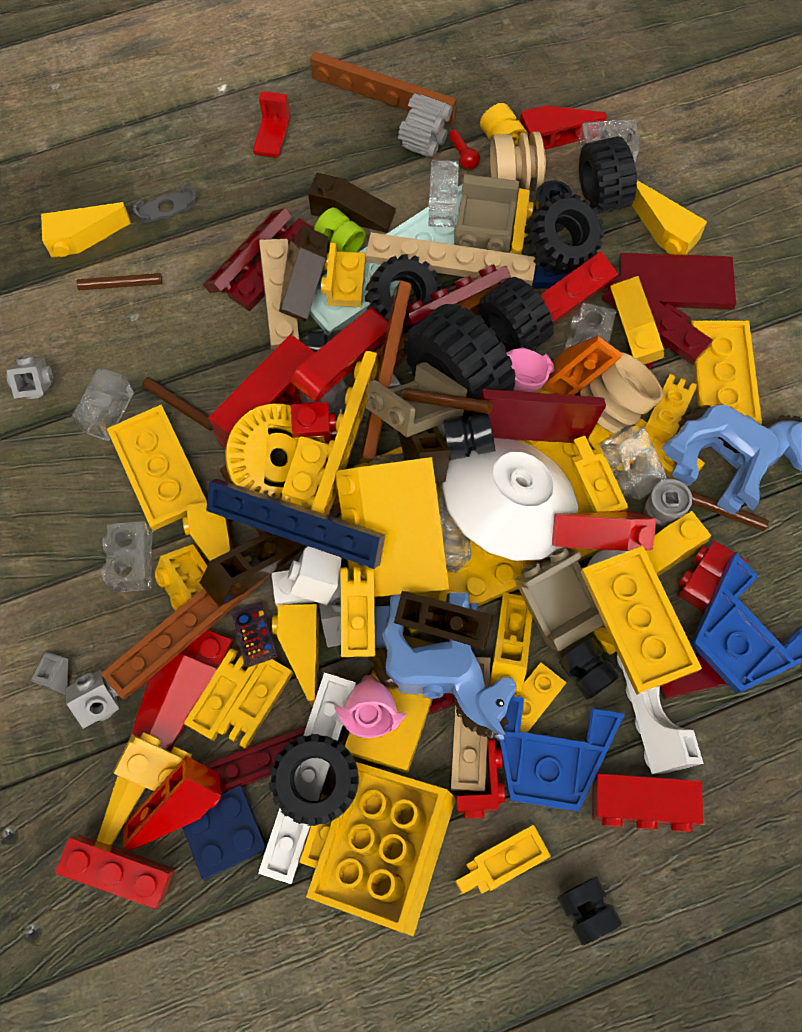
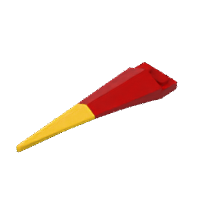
[97,630,234,846]

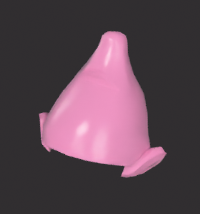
[506,348,555,393]
[334,675,407,738]

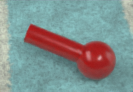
[448,130,480,170]

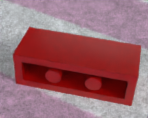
[540,251,618,326]
[592,774,703,833]
[55,834,175,909]

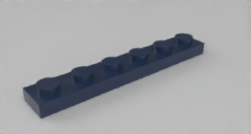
[206,479,385,569]

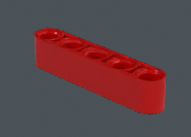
[290,307,389,402]

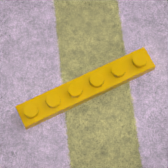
[307,351,379,516]

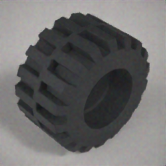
[579,136,637,214]
[524,193,604,274]
[365,254,442,333]
[479,277,554,352]
[269,734,359,826]

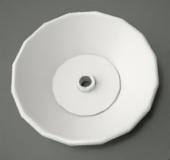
[442,438,578,561]

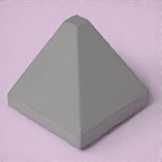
[31,652,68,695]

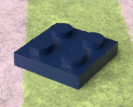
[182,785,267,881]

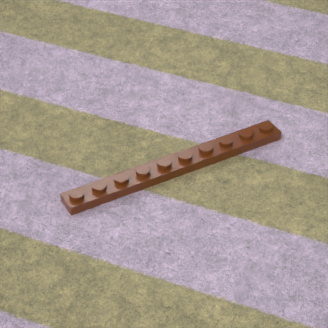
[100,467,351,700]

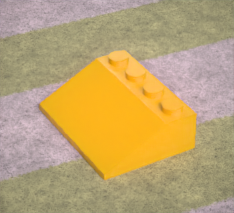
[336,457,449,597]
[306,762,456,936]

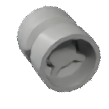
[643,479,692,532]

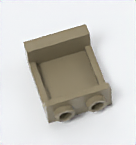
[454,174,519,253]
[366,362,467,437]
[514,547,604,652]

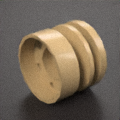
[490,131,546,191]
[580,353,663,435]

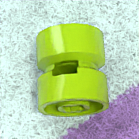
[314,208,366,253]

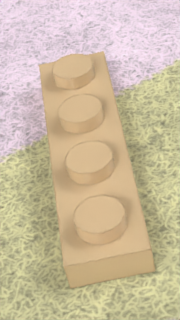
[259,239,300,349]
[451,657,491,793]

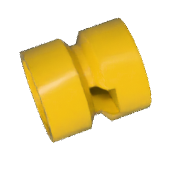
[480,103,528,146]

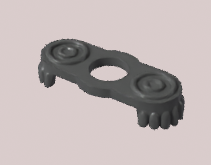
[133,185,196,223]

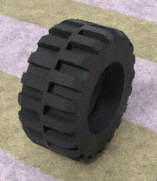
[404,304,516,420]

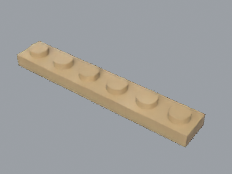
[365,232,536,286]

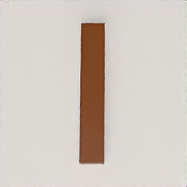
[359,280,411,464]

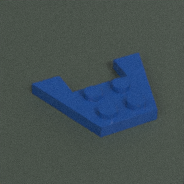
[690,553,802,693]
[499,696,625,812]

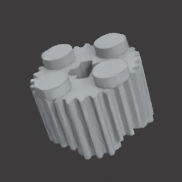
[398,93,453,158]

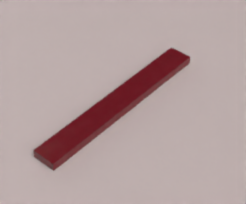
[203,693,455,794]

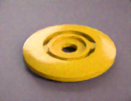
[225,404,329,500]

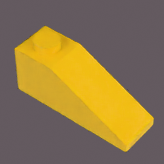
[632,180,707,255]
[41,202,131,257]
[610,276,664,364]
[183,502,234,563]
[645,511,711,576]
[489,593,533,694]
[272,604,320,707]

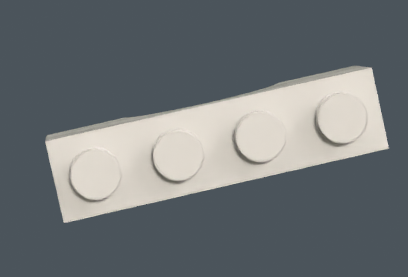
[617,654,704,774]

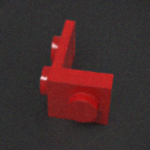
[253,91,291,158]
[291,402,337,443]
[456,739,505,819]

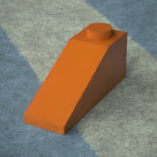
[543,336,622,395]

